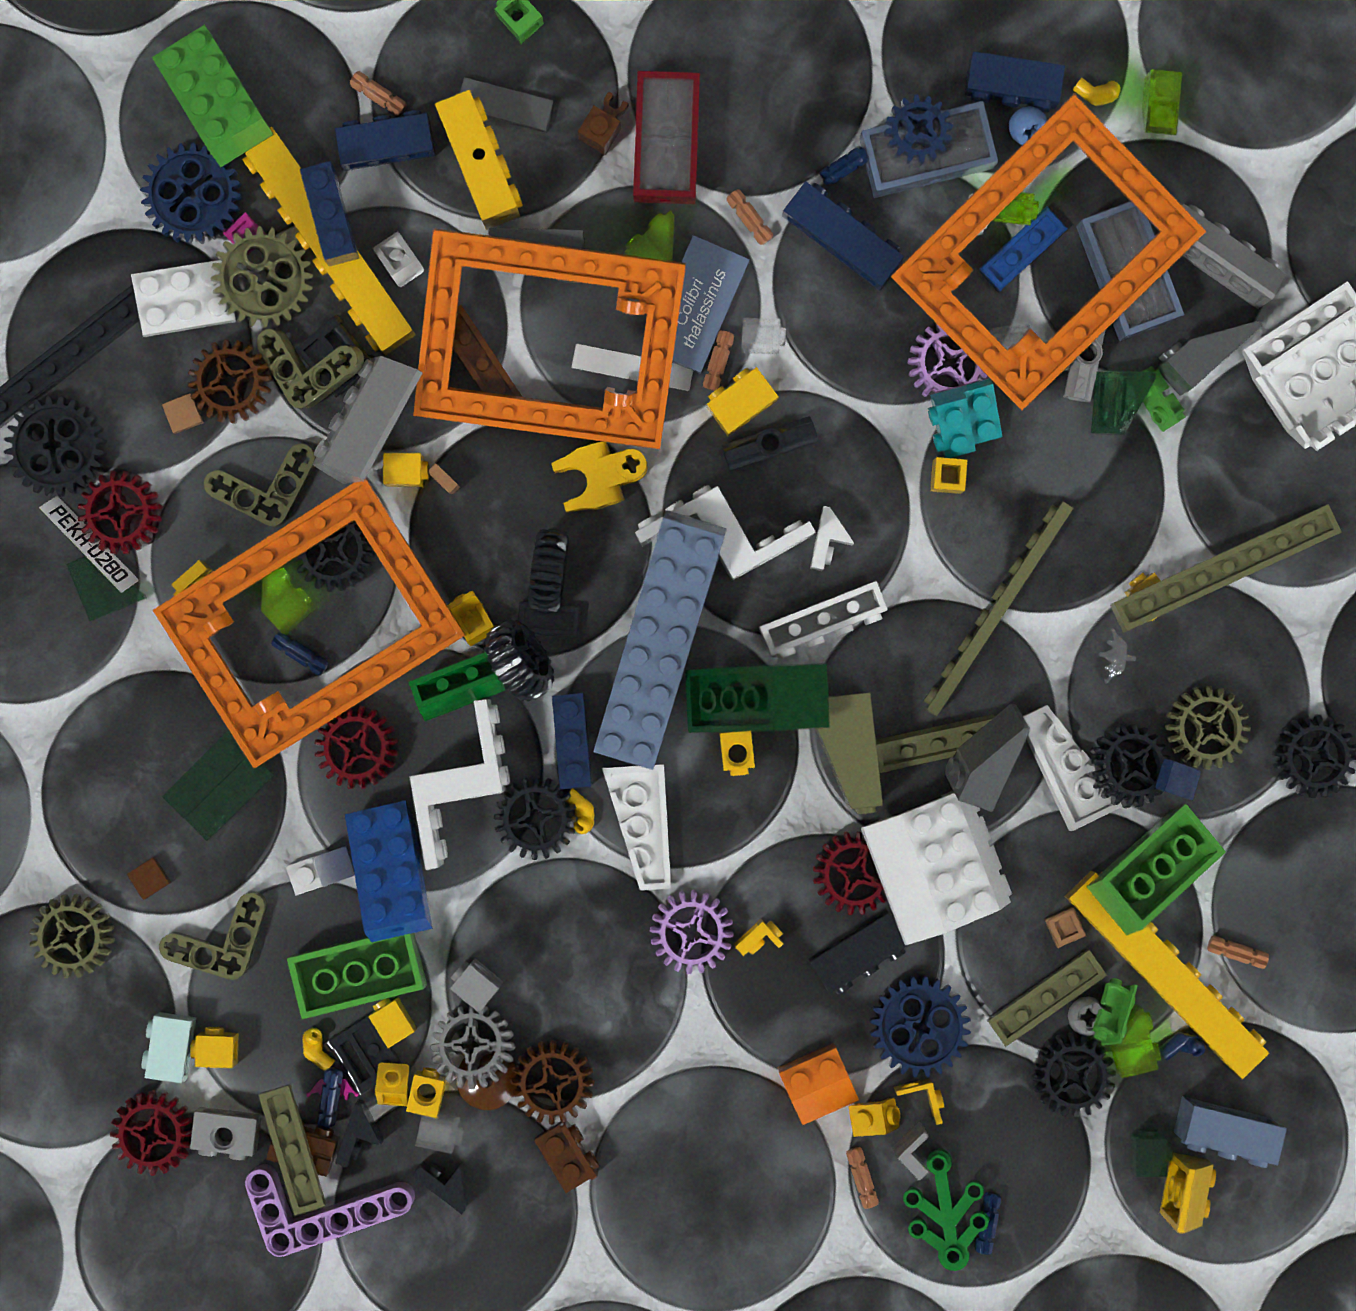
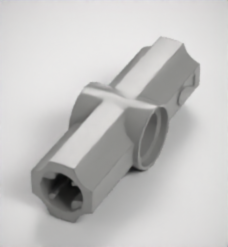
[1063,305,1106,403]

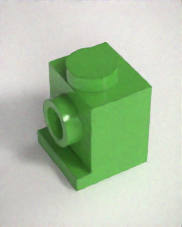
[494,0,544,44]

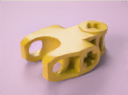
[551,441,648,513]

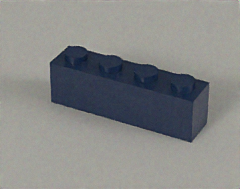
[782,181,904,291]

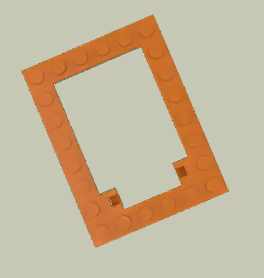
[891,94,1206,410]
[413,228,686,449]
[152,478,466,769]

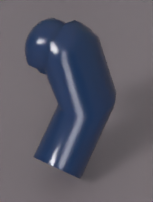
[1157,1032,1206,1061]

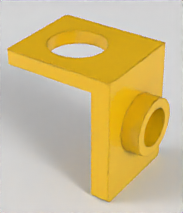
[894,1078,944,1125]

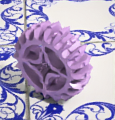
[908,324,989,397]
[650,889,734,974]

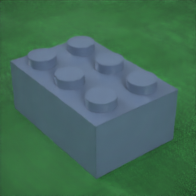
[1174,1096,1287,1168]

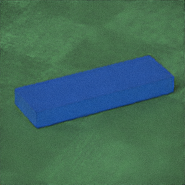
[978,206,1068,292]

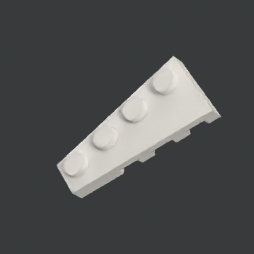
[1023,705,1122,831]
[602,764,671,890]

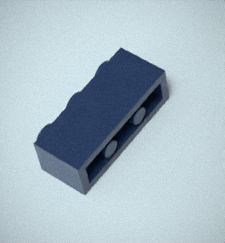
[964,51,1065,112]
[335,110,436,171]
[300,161,359,267]
[552,693,592,789]

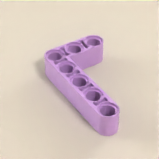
[245,1164,415,1257]

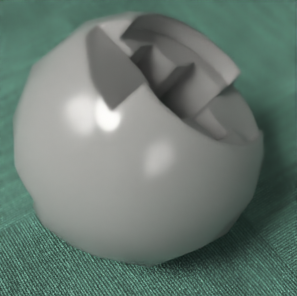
[1068,996,1106,1036]

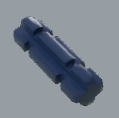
[820,147,869,185]
[271,632,329,675]
[317,1067,343,1128]
[975,1192,1002,1255]

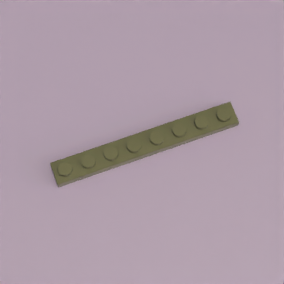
[923,502,1073,716]
[1110,504,1342,633]

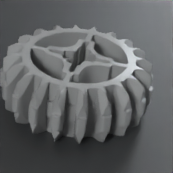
[430,1006,515,1090]

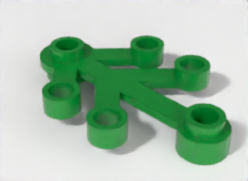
[903,1148,989,1271]

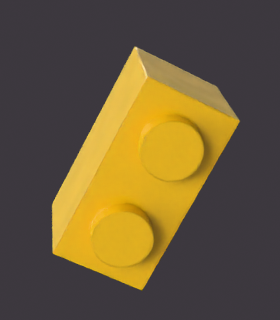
[706,367,779,437]

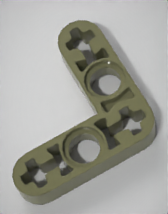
[257,329,364,408]
[204,444,316,527]
[159,892,267,980]

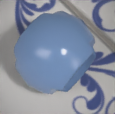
[1009,106,1047,145]

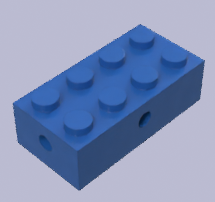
[345,801,433,942]

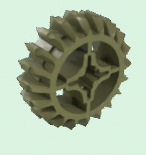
[1165,686,1251,770]
[29,894,115,978]

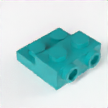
[928,378,1003,458]

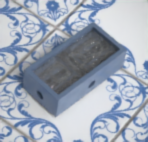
[859,101,998,198]
[1076,202,1184,342]

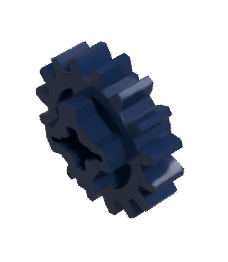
[884,94,953,165]

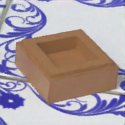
[162,393,204,434]
[428,463,460,495]
[1044,907,1086,948]

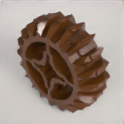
[188,340,273,424]
[510,1039,595,1125]

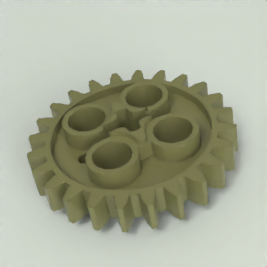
[210,226,313,328]

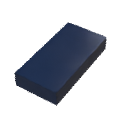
[1155,759,1202,801]

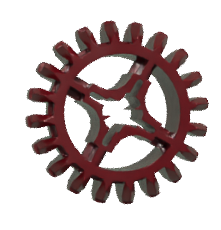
[78,471,162,554]
[315,706,399,789]
[813,831,887,915]
[110,1090,194,1176]

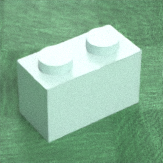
[141,1012,196,1083]

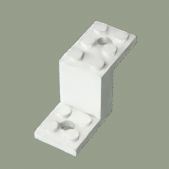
[635,485,816,581]
[410,699,511,870]

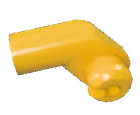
[1073,78,1121,106]
[565,788,594,834]
[302,1028,335,1072]

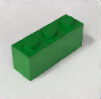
[408,652,506,722]

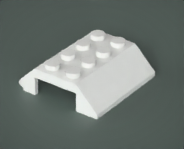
[1242,281,1356,451]
[861,791,1012,945]

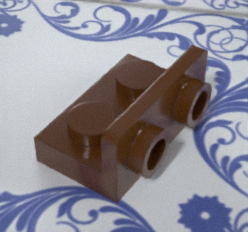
[534,1121,600,1193]

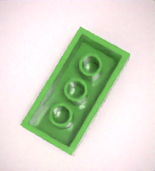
[152,24,274,167]
[1087,804,1226,935]
[287,933,427,1019]

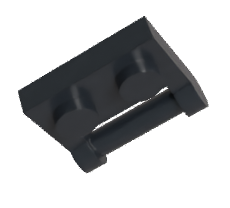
[295,315,374,398]
[324,1016,402,1096]

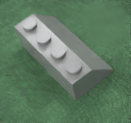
[1181,204,1286,309]
[312,356,422,484]

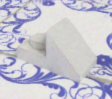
[373,231,424,287]
[810,506,854,571]
[286,846,355,896]

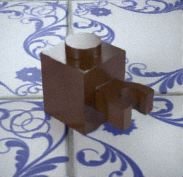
[578,91,629,155]

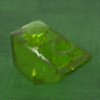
[1142,69,1182,135]
[991,192,1039,226]
[624,210,675,261]
[261,567,314,635]
[1110,1005,1161,1078]

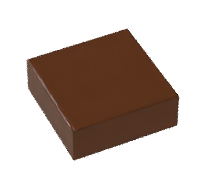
[127,857,171,900]

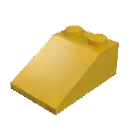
[1159,1152,1216,1233]

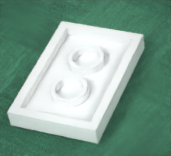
[131,260,236,337]

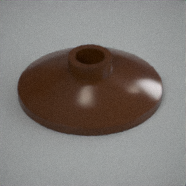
[456,1051,518,1110]

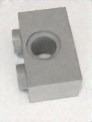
[450,958,503,1013]
[190,1107,262,1160]

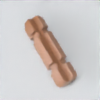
[350,71,407,117]
[727,189,773,245]
[703,330,734,391]
[1207,936,1269,969]
[846,1147,879,1209]

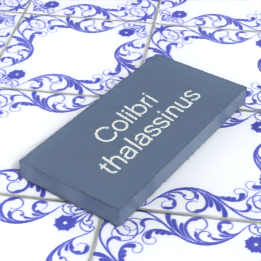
[672,235,750,374]

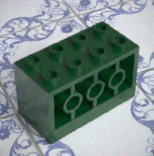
[685,664,830,733]

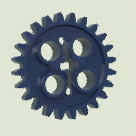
[140,142,243,245]
[869,975,971,1077]

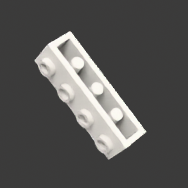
[759,581,888,659]

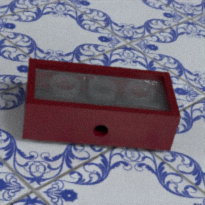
[633,71,700,204]

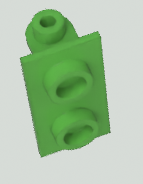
[1129,366,1186,432]
[1092,978,1138,1046]

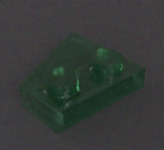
[1091,372,1156,435]
[66,556,147,622]

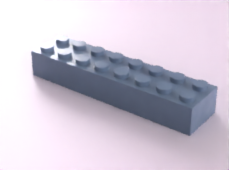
[593,510,727,770]

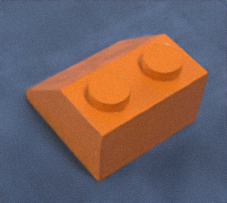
[778,1043,859,1125]

